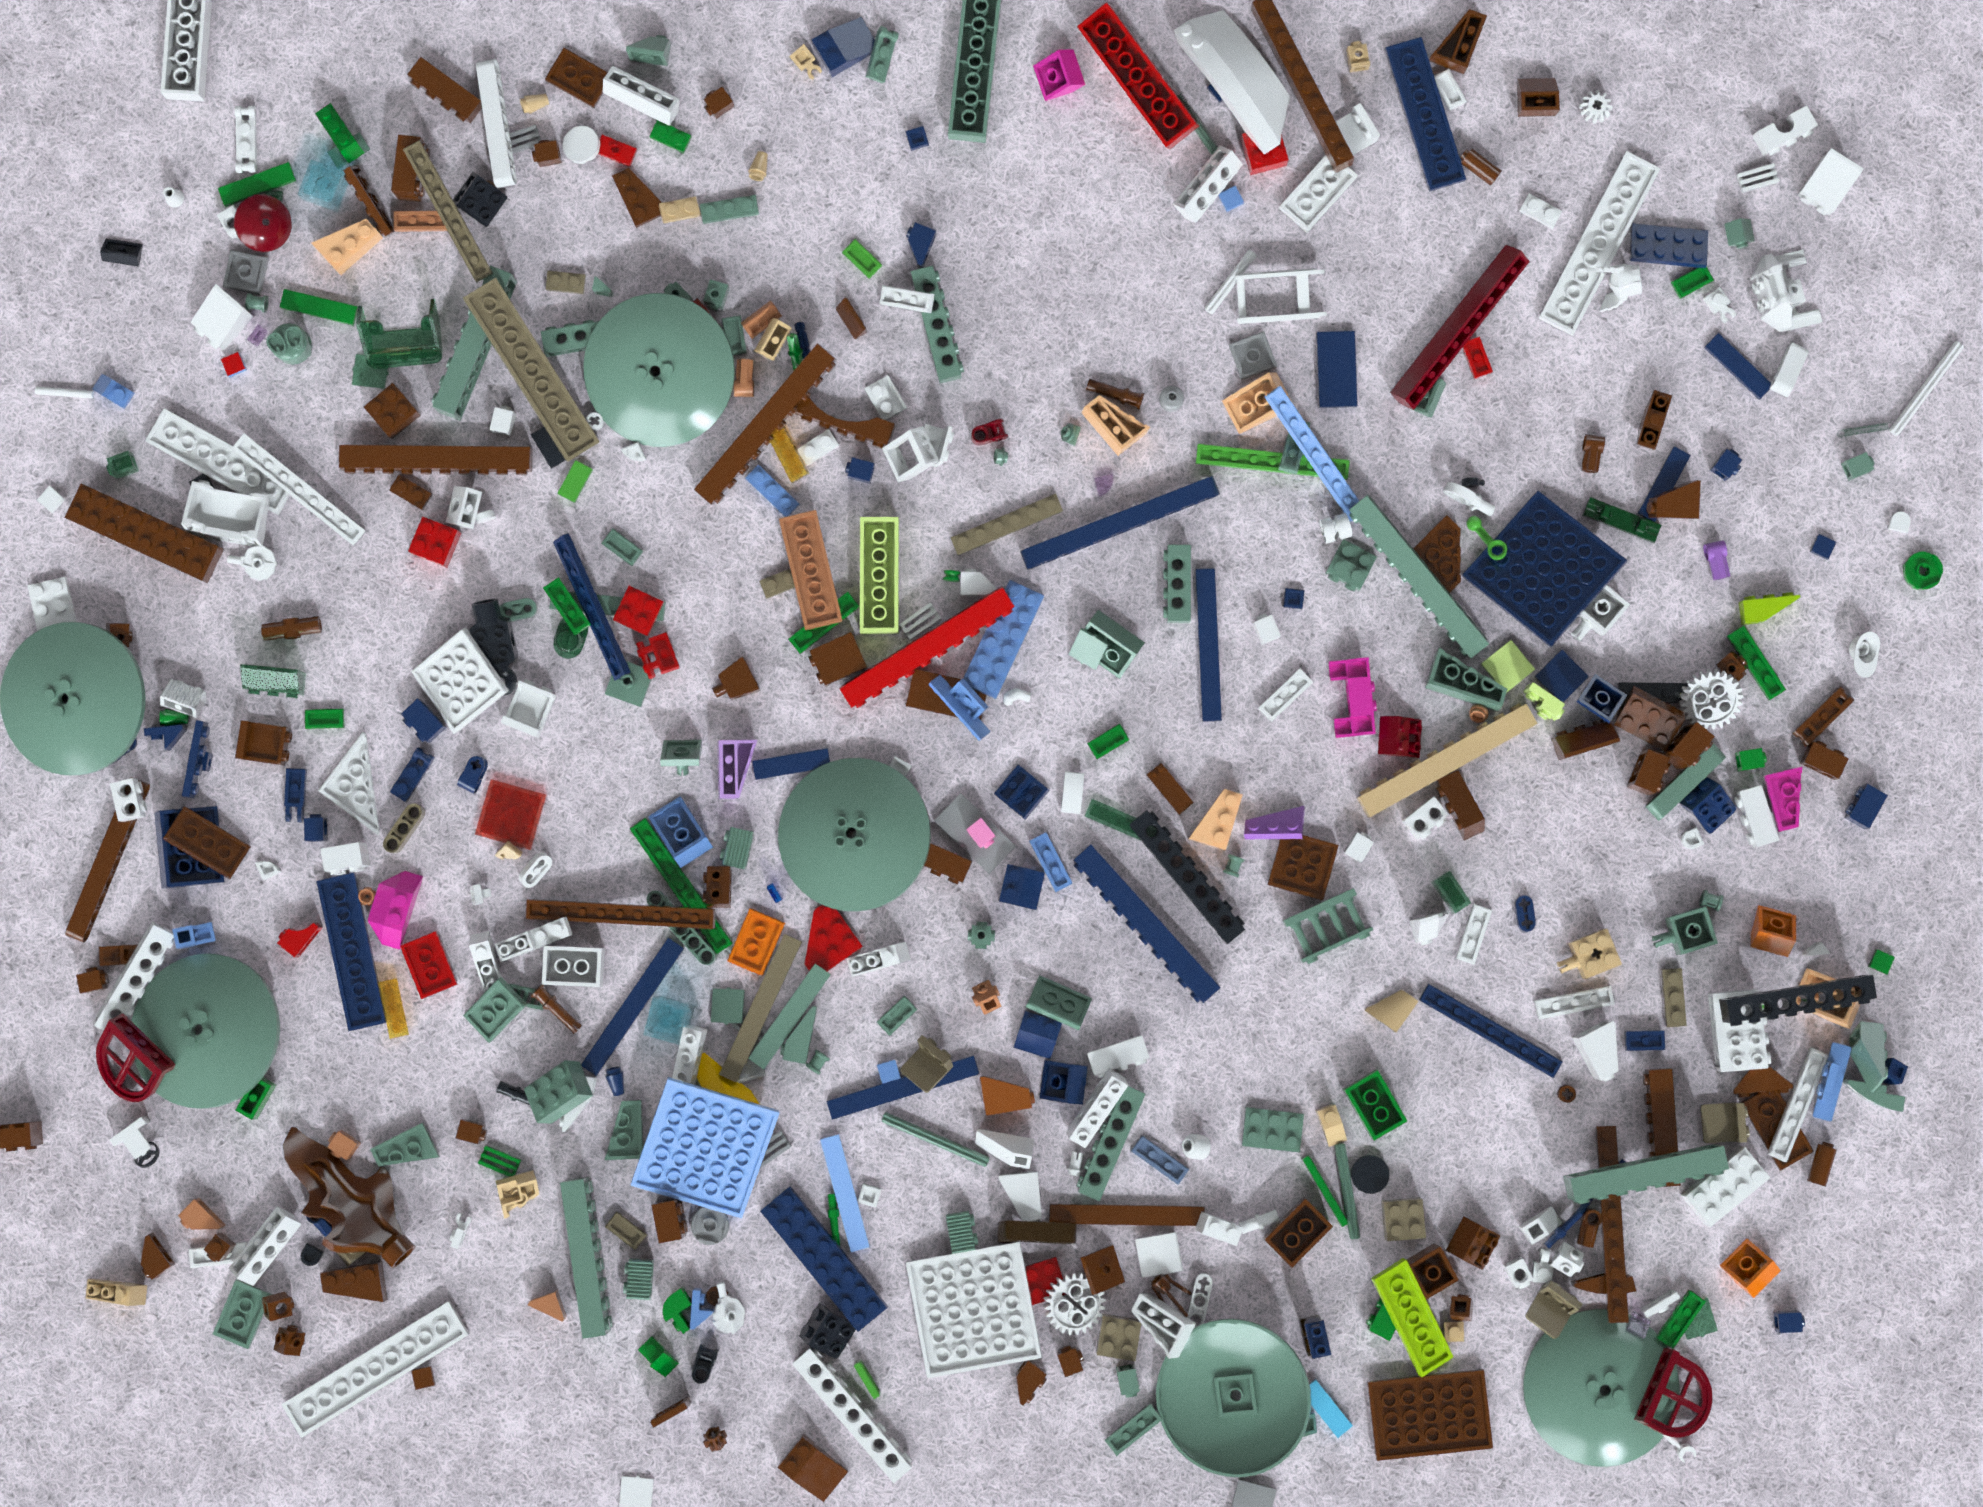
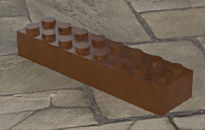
[64,483,224,584]

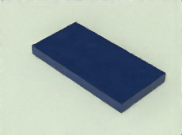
[1316,331,1358,408]

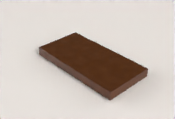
[906,669,987,720]
[163,806,251,880]
[1741,1090,1814,1171]

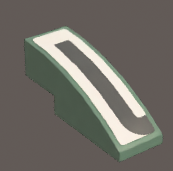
[1843,1079,1905,1112]

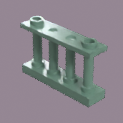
[1282,888,1373,964]

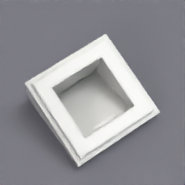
[1802,942,1830,956]

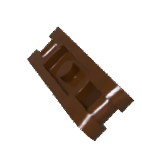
[1792,686,1855,747]

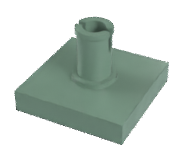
[605,661,652,707]
[660,740,702,776]

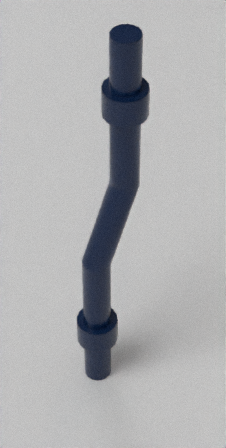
[1544,1159,1626,1249]

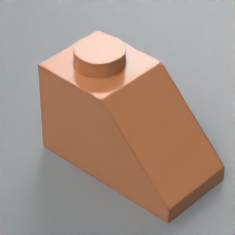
[178,1198,226,1230]

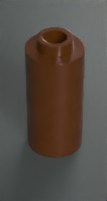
[1460,148,1502,186]
[1807,1141,1837,1187]

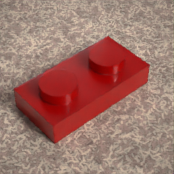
[1462,336,1493,380]

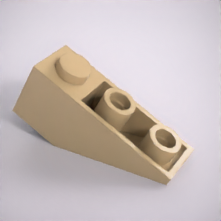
[86,1279,147,1306]

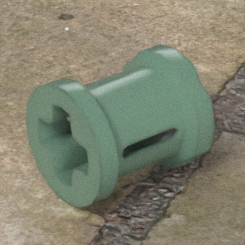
[245,293,269,313]
[1223,854,1245,878]
[1699,890,1724,912]
[805,1049,830,1075]

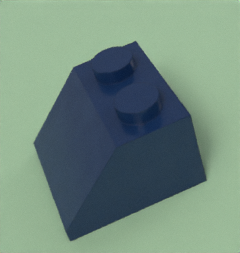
[1577,674,1627,723]
[999,864,1045,910]
[1013,1011,1062,1059]
[1039,1060,1088,1105]

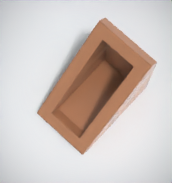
[528,1290,567,1322]

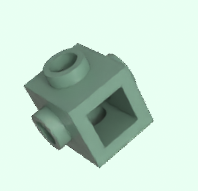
[968,922,995,949]

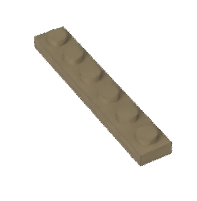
[951,493,1063,556]

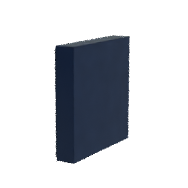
[1534,650,1589,702]

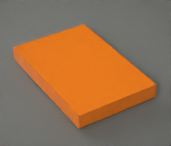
[727,908,785,976]

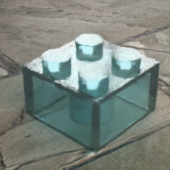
[297,159,349,213]
[643,995,695,1045]

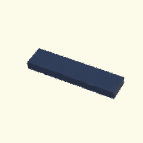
[1704,333,1771,400]
[1637,446,1691,522]
[752,748,830,780]

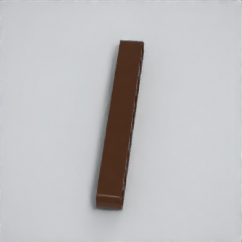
[65,777,150,943]

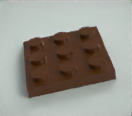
[1267,835,1339,901]

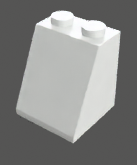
[1797,148,1864,215]
[191,284,254,351]
[1572,1020,1618,1082]

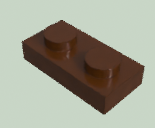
[389,475,432,510]

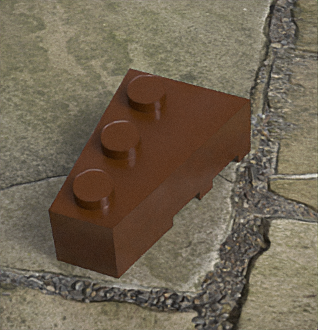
[1436,770,1485,841]
[320,1261,388,1302]

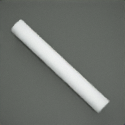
[35,386,94,398]

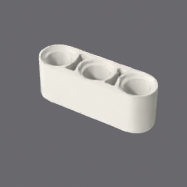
[1769,342,1809,397]

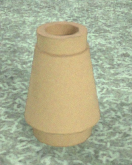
[520,93,549,114]
[748,151,768,181]

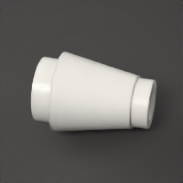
[163,187,184,207]

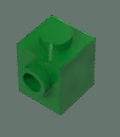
[1735,748,1767,772]

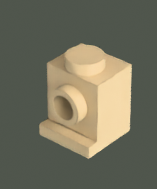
[1346,41,1370,73]

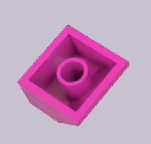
[1033,49,1086,101]

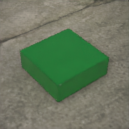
[1868,949,1895,975]

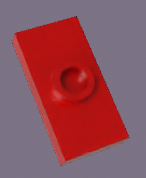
[598,134,637,167]

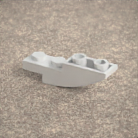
[494,917,573,962]

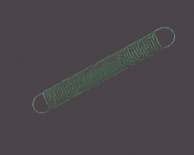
[1837,422,1893,437]

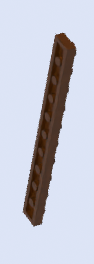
[526,899,715,929]
[1596,1126,1629,1323]

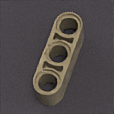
[383,804,425,853]

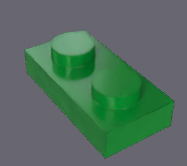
[649,120,692,154]

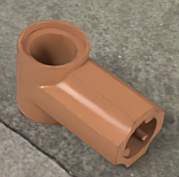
[734,359,754,397]

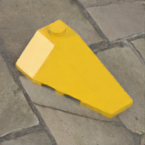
[697,1052,760,1105]

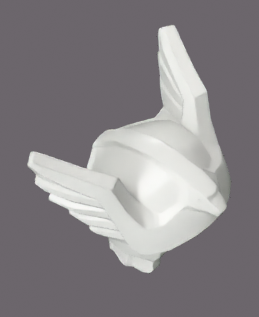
[1595,264,1642,312]

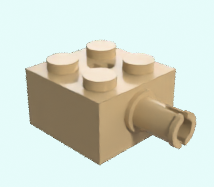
[1557,929,1622,979]

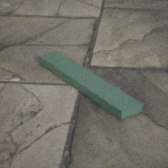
[748,963,831,1069]

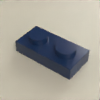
[1624,1030,1665,1051]

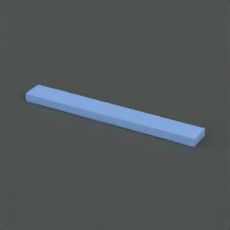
[1264,386,1359,522]

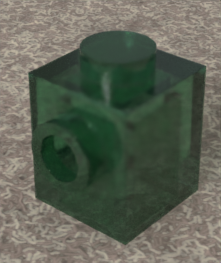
[106,451,139,479]

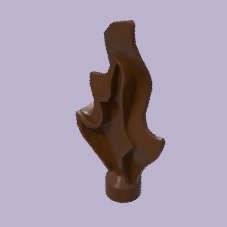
[283,1127,416,1268]

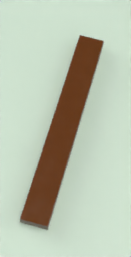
[1049,1204,1205,1226]

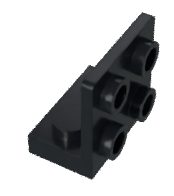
[453,172,508,227]

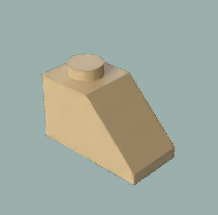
[1315,1104,1347,1147]

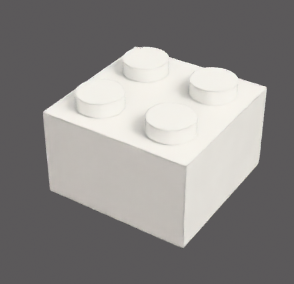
[321,842,370,876]

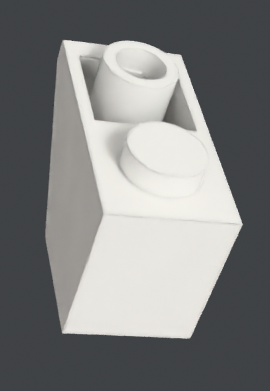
[1518,1206,1562,1245]

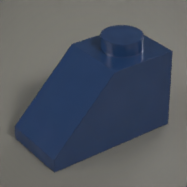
[906,222,937,269]

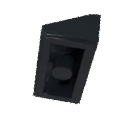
[100,238,143,267]

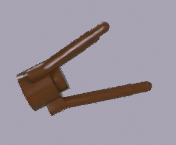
[1151,1274,1192,1317]

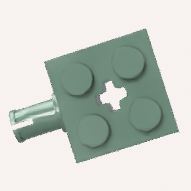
[1652,906,1718,955]

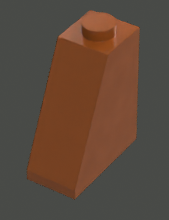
[980,1076,1035,1116]

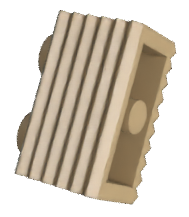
[754,318,792,361]

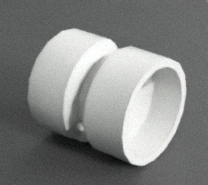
[1319,513,1352,544]

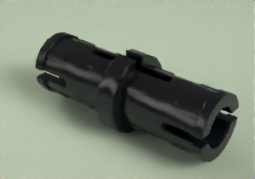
[496,1081,530,1105]

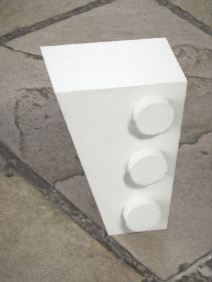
[1131,1293,1196,1359]

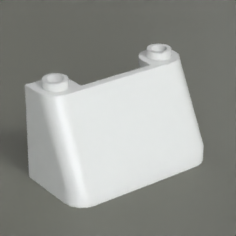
[181,480,269,547]

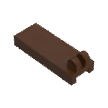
[1146,763,1194,815]

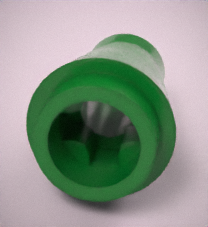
[160,708,188,726]

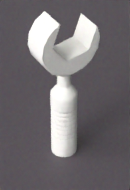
[1663,1435,1696,1463]

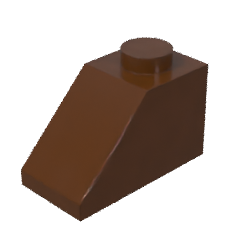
[140,1233,175,1280]

